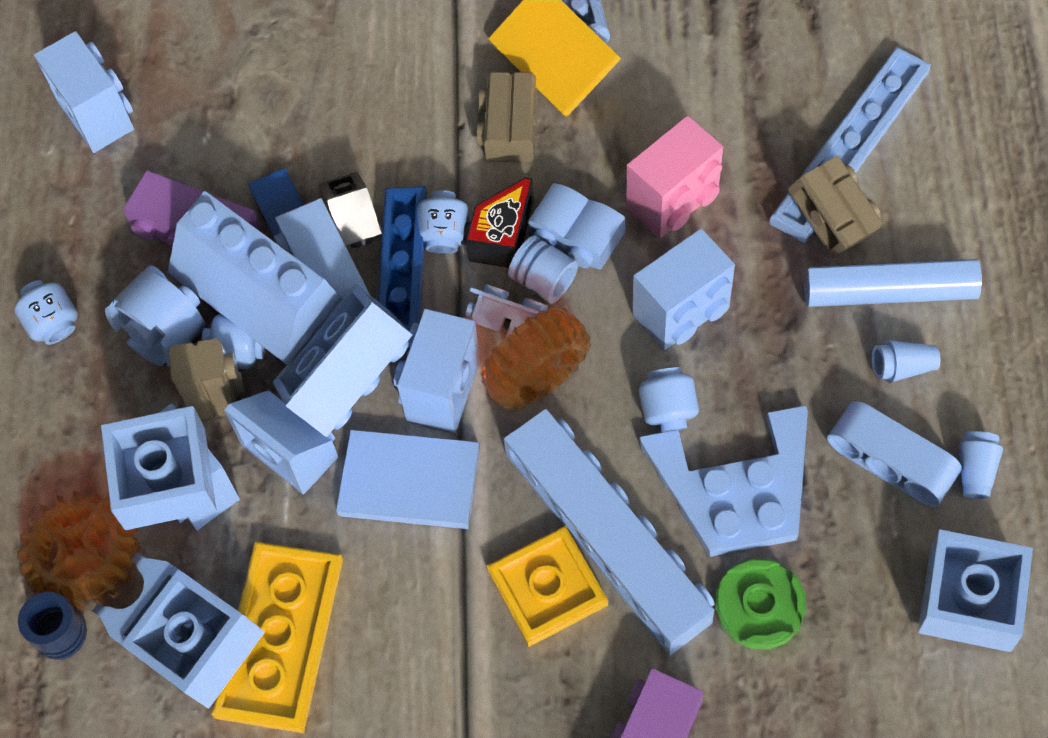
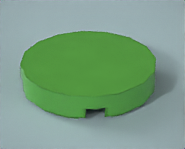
[715,558,806,650]

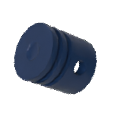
[18,592,87,660]

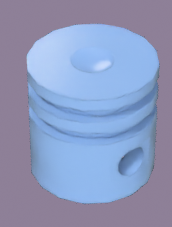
[508,235,578,304]

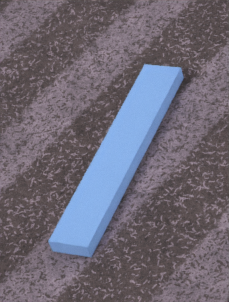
[770,46,931,244]

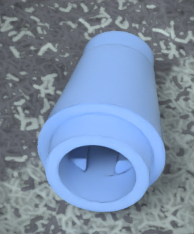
[872,340,940,383]
[958,431,1003,500]

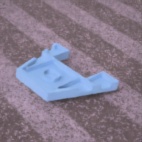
[640,406,808,557]

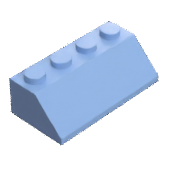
[168,191,342,365]

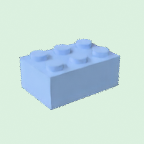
[273,283,412,437]

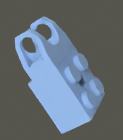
[92,552,265,709]

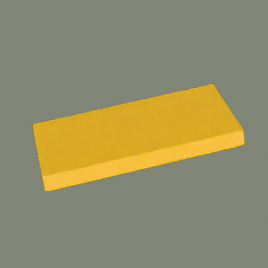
[211,542,343,733]

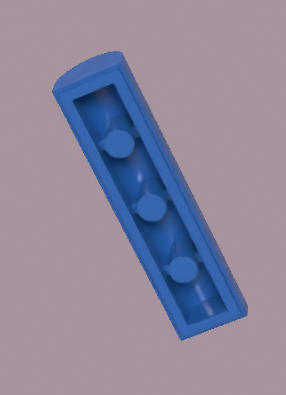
[378,186,427,332]

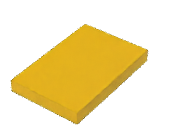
[488,0,621,117]

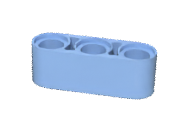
[827,401,962,507]

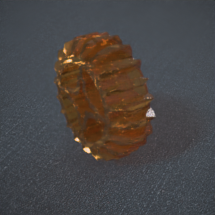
[480,307,591,411]
[16,490,141,611]

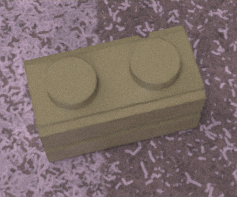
[477,72,537,162]
[787,155,884,259]
[169,338,247,420]

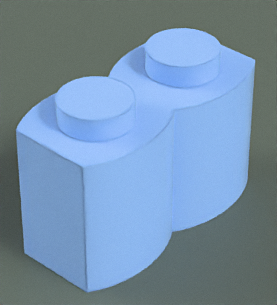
[528,183,626,270]

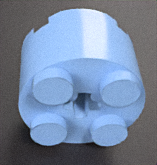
[105,265,206,366]

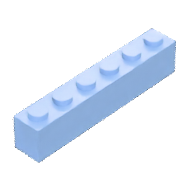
[504,409,715,656]

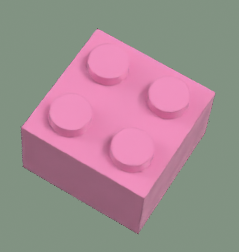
[626,116,723,239]

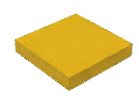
[486,526,608,647]

